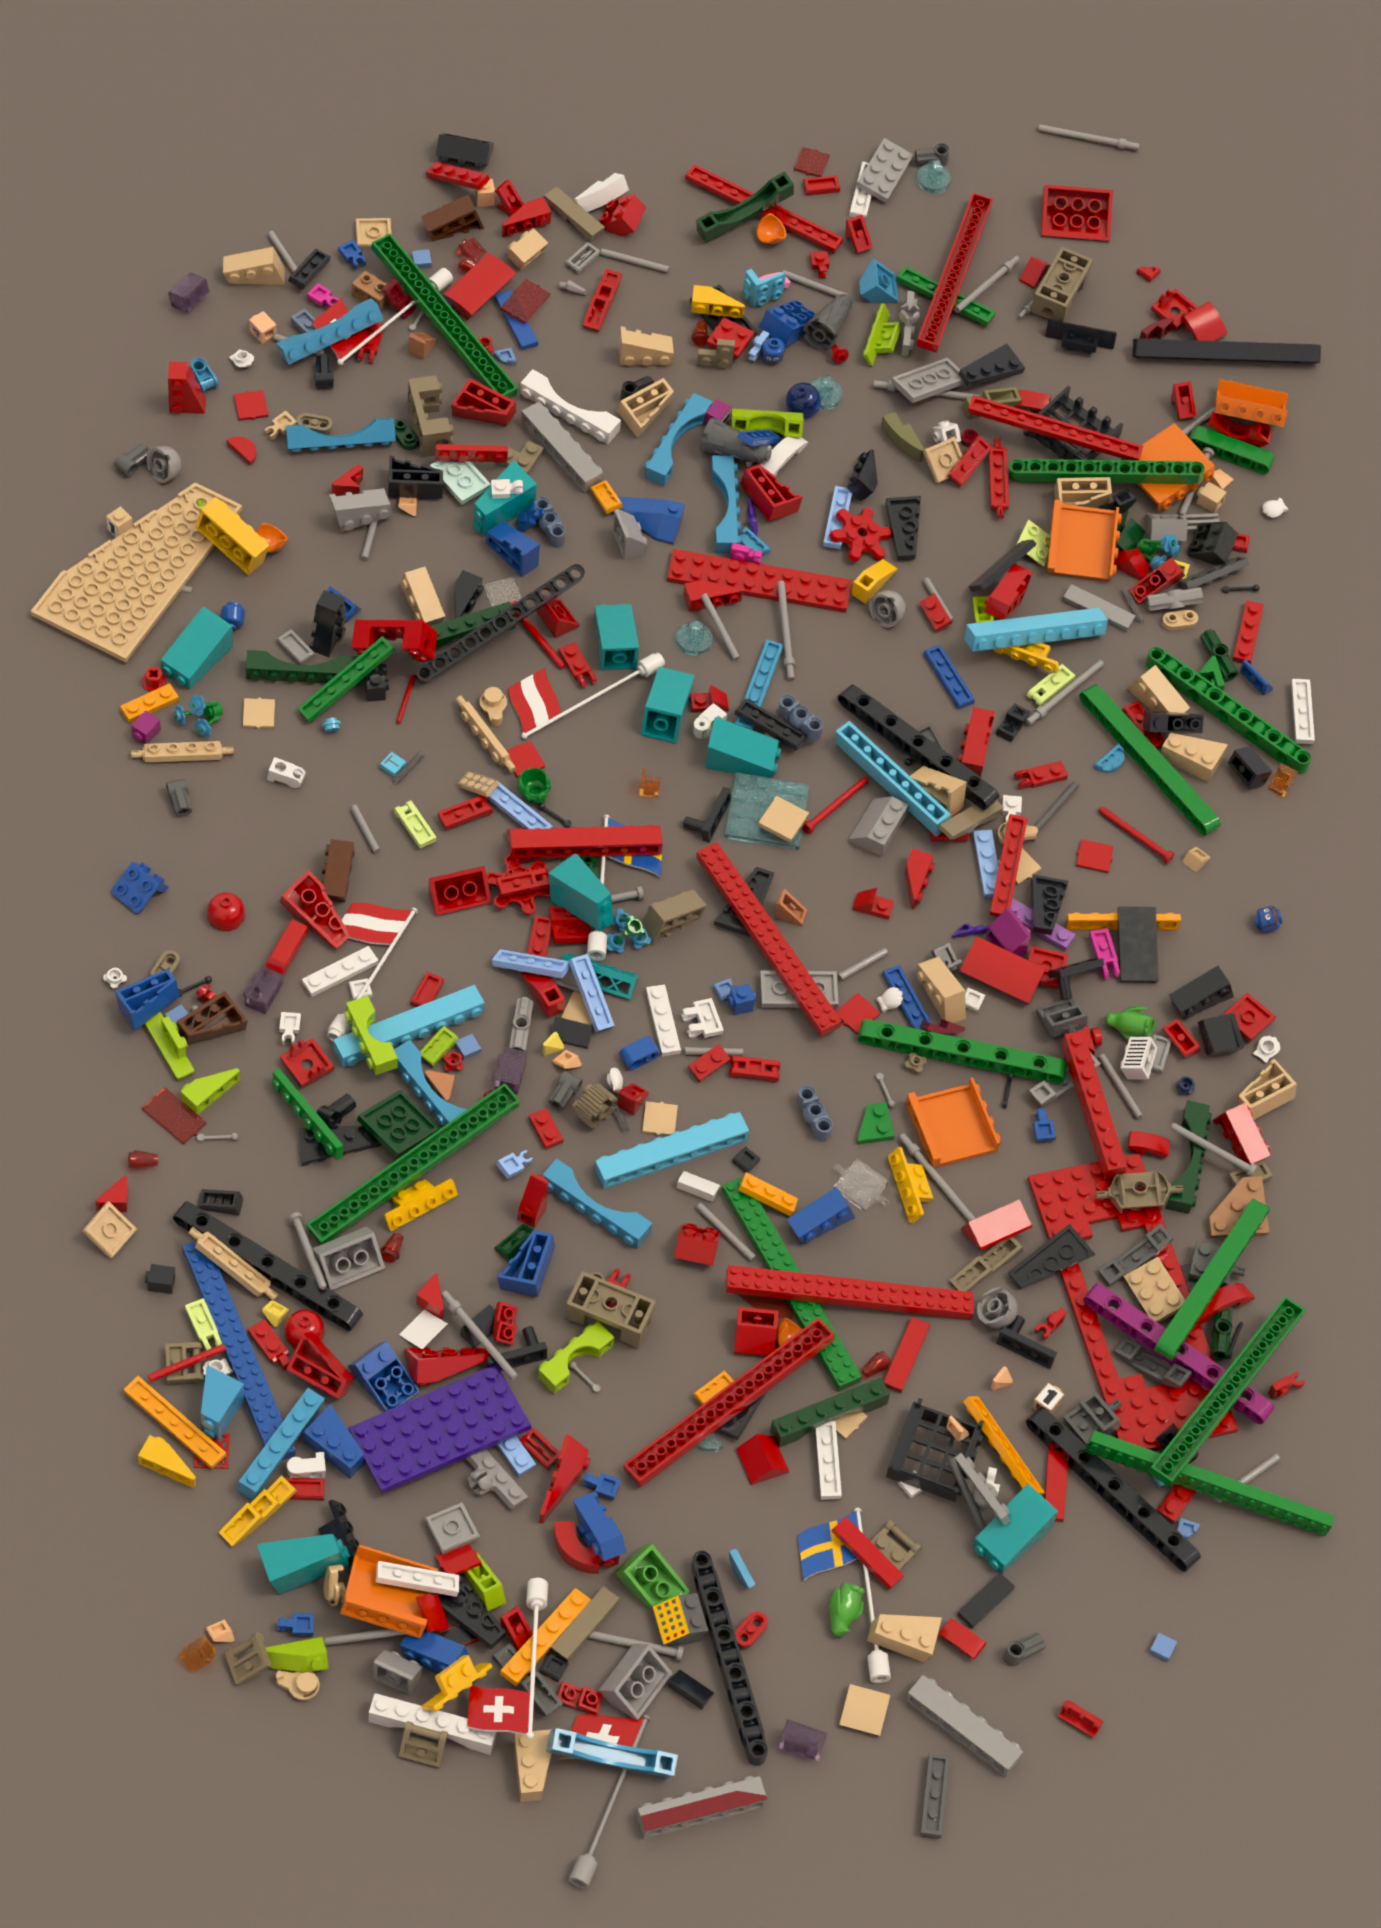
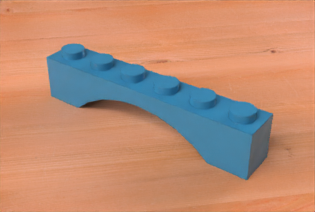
[276,298,384,365]
[644,393,713,486]
[285,417,396,452]
[711,456,741,554]
[394,1040,468,1126]
[542,1158,652,1249]
[237,1388,325,1501]
[546,1728,678,1778]

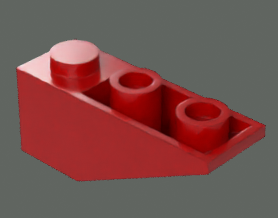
[502,197,551,237]
[1129,558,1185,604]
[683,580,743,612]
[904,848,935,909]
[520,972,565,1018]
[517,1173,549,1228]

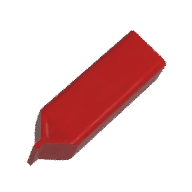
[263,920,308,979]

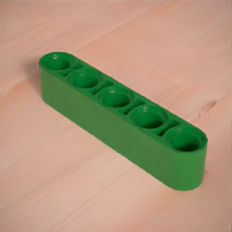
[1189,426,1275,474]

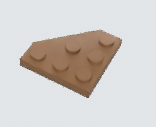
[1208,1176,1269,1238]

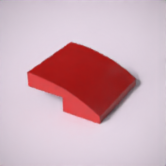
[1182,302,1228,341]
[549,907,591,944]

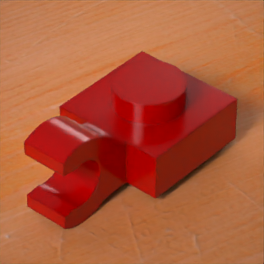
[809,251,830,278]
[1034,1308,1067,1340]
[1268,1372,1305,1399]

